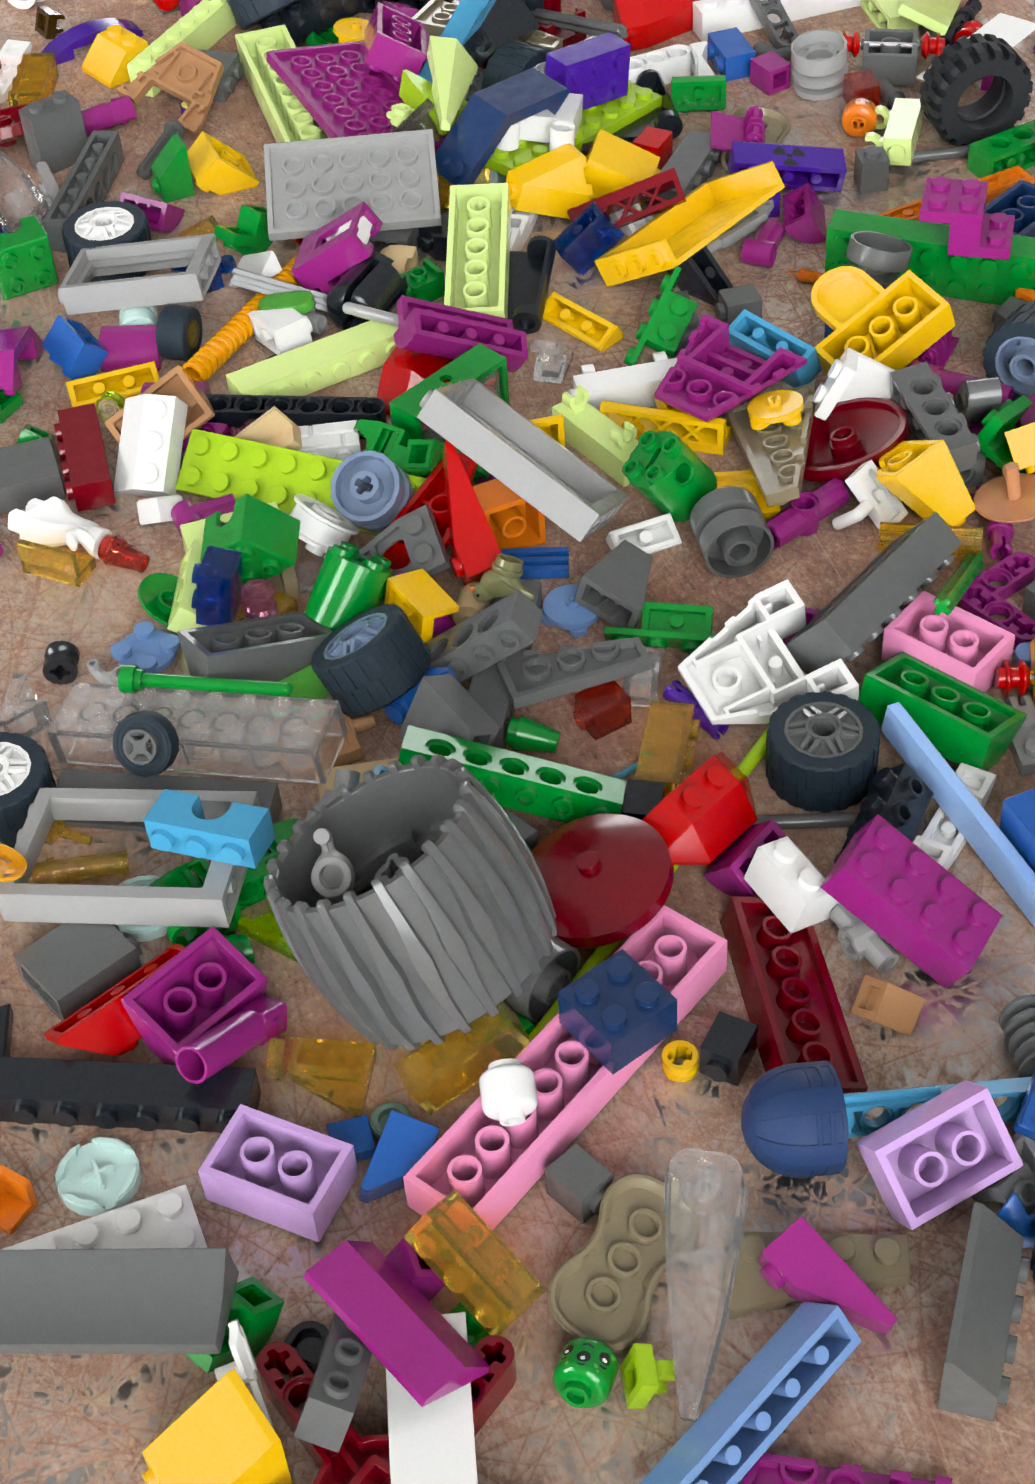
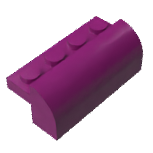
[394,295,528,372]

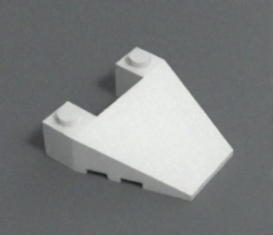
[678,579,859,725]

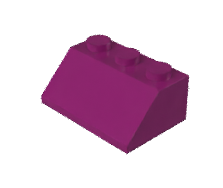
[121,926,268,1065]

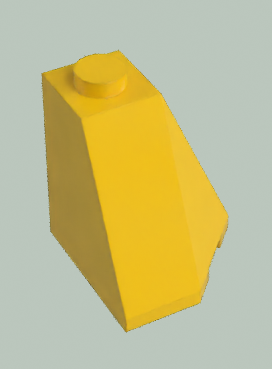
[505,143,593,219]
[876,440,976,529]

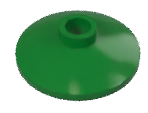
[138,573,178,626]

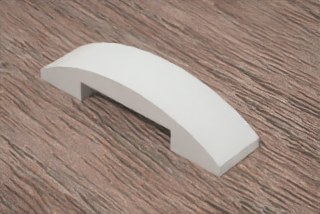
[0,39,32,104]
[913,763,996,870]

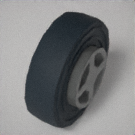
[113,710,179,777]

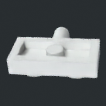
[832,459,908,534]

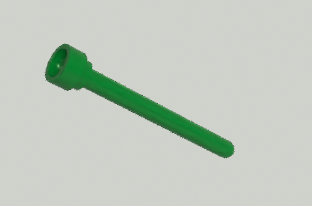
[118,664,293,697]

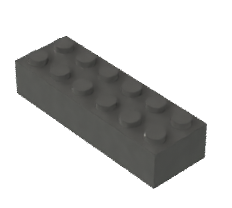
[785,512,962,674]

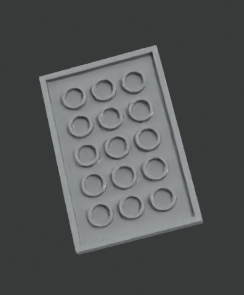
[264,129,442,241]

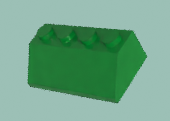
[858,652,1027,771]

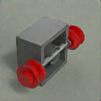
[843,28,945,87]

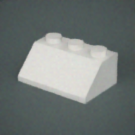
[113,394,188,497]

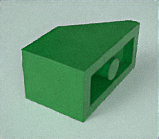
[149,134,195,203]

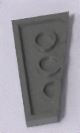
[494,637,652,709]

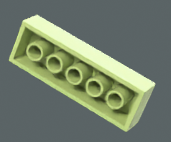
[444,183,511,319]

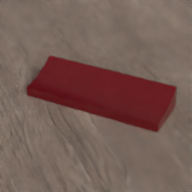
[720,896,868,1094]

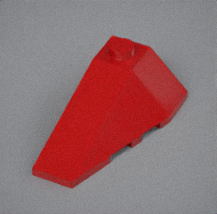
[613,0,699,52]
[442,441,502,586]
[383,452,478,570]

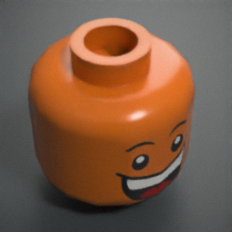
[842,97,878,138]

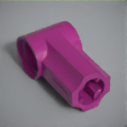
[741,218,785,268]
[171,493,236,538]

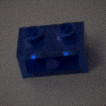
[553,201,624,276]
[191,545,242,626]

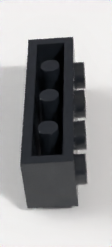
[257,0,365,46]
[834,762,934,865]

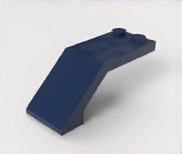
[435,67,571,185]

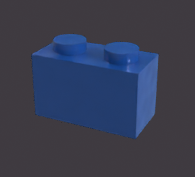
[707,27,756,82]
[42,315,108,380]

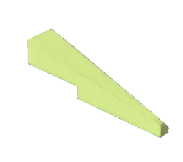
[427,36,478,131]

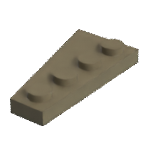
[730,1231,911,1319]

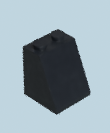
[462,0,540,70]

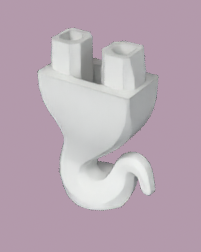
[8,496,112,559]

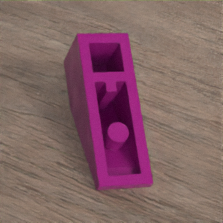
[758,1216,898,1336]

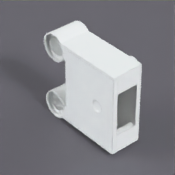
[497,93,583,152]

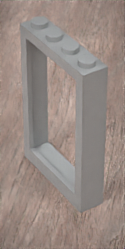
[417,378,629,542]
[0,788,261,928]

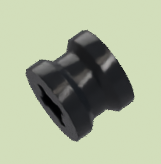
[42,641,80,685]

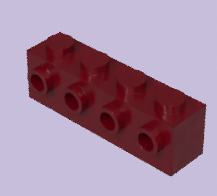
[54,403,116,512]

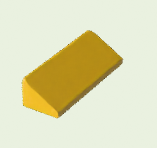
[543,291,625,352]
[65,361,160,407]

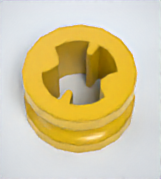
[662,1040,699,1082]

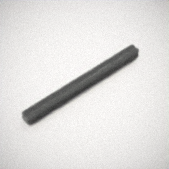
[531,8,628,39]

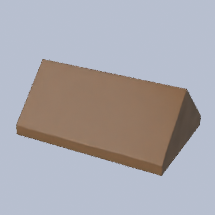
[104,365,215,444]

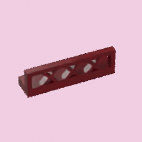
[567,168,686,240]

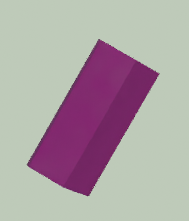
[303,1240,490,1407]

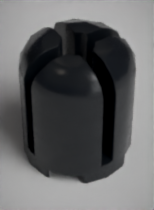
[327,252,408,330]

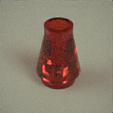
[98,534,150,573]

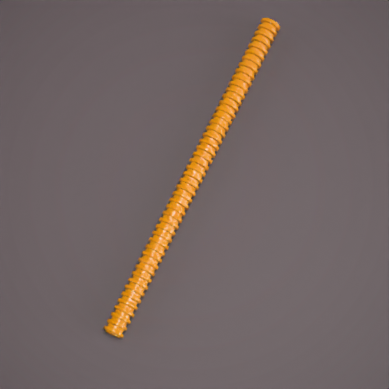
[182,254,302,381]

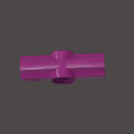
[766,477,850,550]

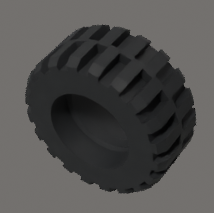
[919,33,1033,146]

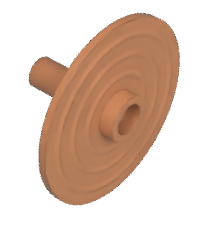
[974,462,1035,523]

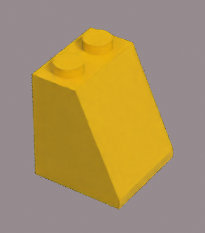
[584,129,661,206]
[141,1368,293,1484]

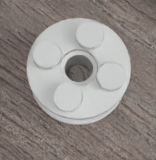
[290,494,360,557]

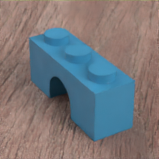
[143,789,276,869]

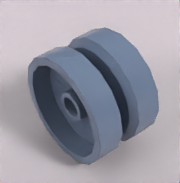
[331,450,414,533]

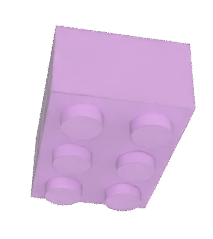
[856,1080,1024,1230]
[198,1104,359,1242]

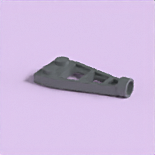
[313,505,451,590]

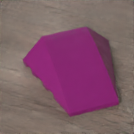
[654,314,807,422]
[0,325,44,396]

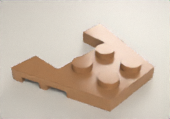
[116,41,225,138]

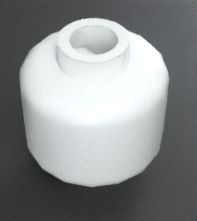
[479,1058,538,1126]

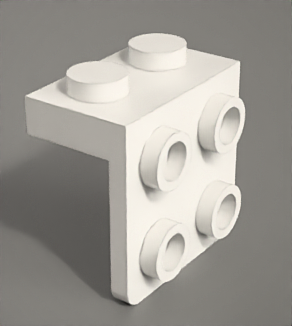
[812,347,896,421]

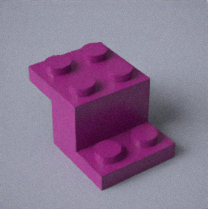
[919,176,1015,260]

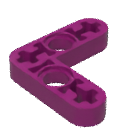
[956,552,1035,650]

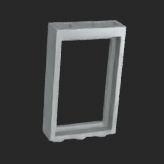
[58,233,221,315]

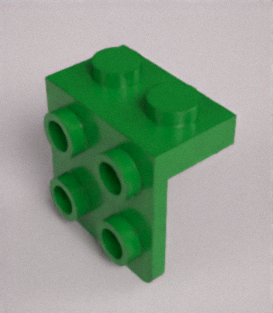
[977,395,1035,475]

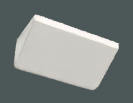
[229,250,282,288]
[606,513,682,554]

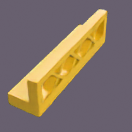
[600,401,731,456]

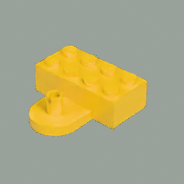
[811,266,956,376]

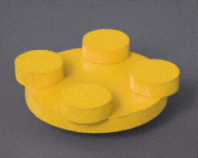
[333,18,369,43]
[747,390,804,430]

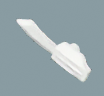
[214,1318,275,1431]

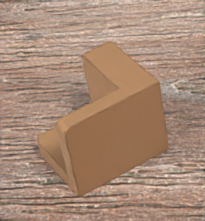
[850,975,925,1036]

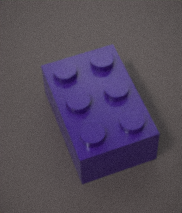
[545,32,631,111]

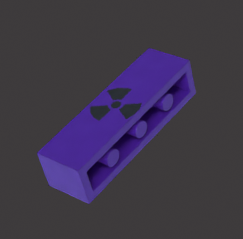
[728,141,847,193]

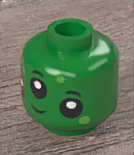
[552,1337,619,1408]

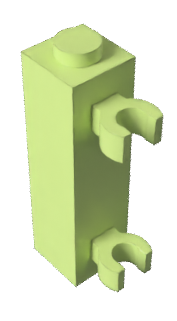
[865,98,922,166]
[552,385,638,487]

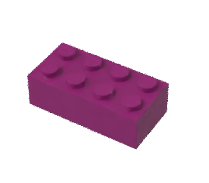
[364,2,427,83]
[820,814,1003,988]

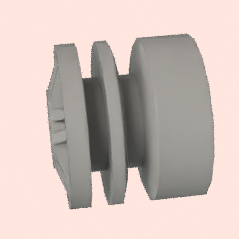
[791,29,849,101]

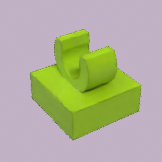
[620,1343,676,1409]

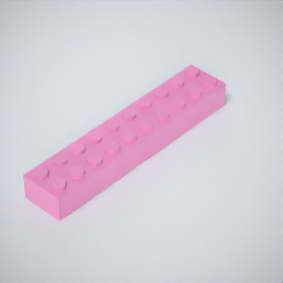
[403,905,727,1251]

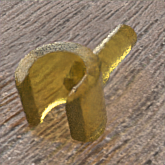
[44,820,93,846]

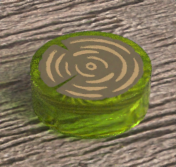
[96,391,125,421]

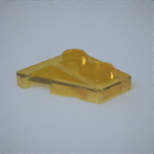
[287,1037,377,1117]

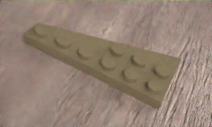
[412,0,563,51]
[726,382,817,506]

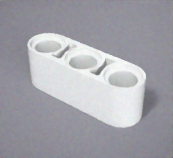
[628,44,691,85]

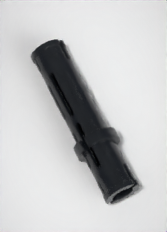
[940,0,982,46]

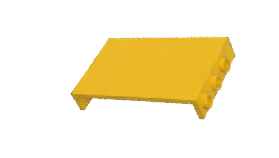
[594,161,785,287]

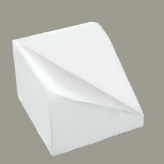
[689,41,715,76]
[136,494,183,525]

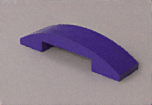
[41,18,143,66]

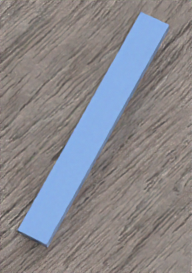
[881,702,1035,928]

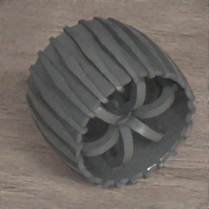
[264,754,557,1050]

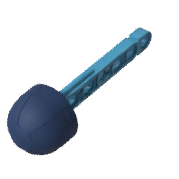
[741,1061,1032,1178]

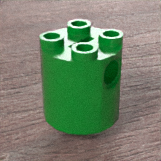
[622,430,717,522]
[304,541,392,631]

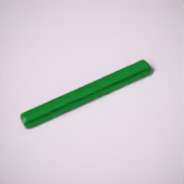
[933,552,985,616]

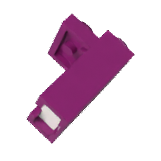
[291,201,383,294]

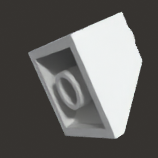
[744,836,839,934]

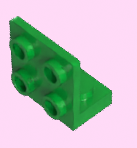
[671,75,726,113]

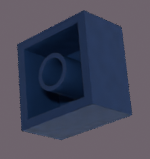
[558,949,677,1075]

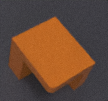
[0,1164,38,1234]

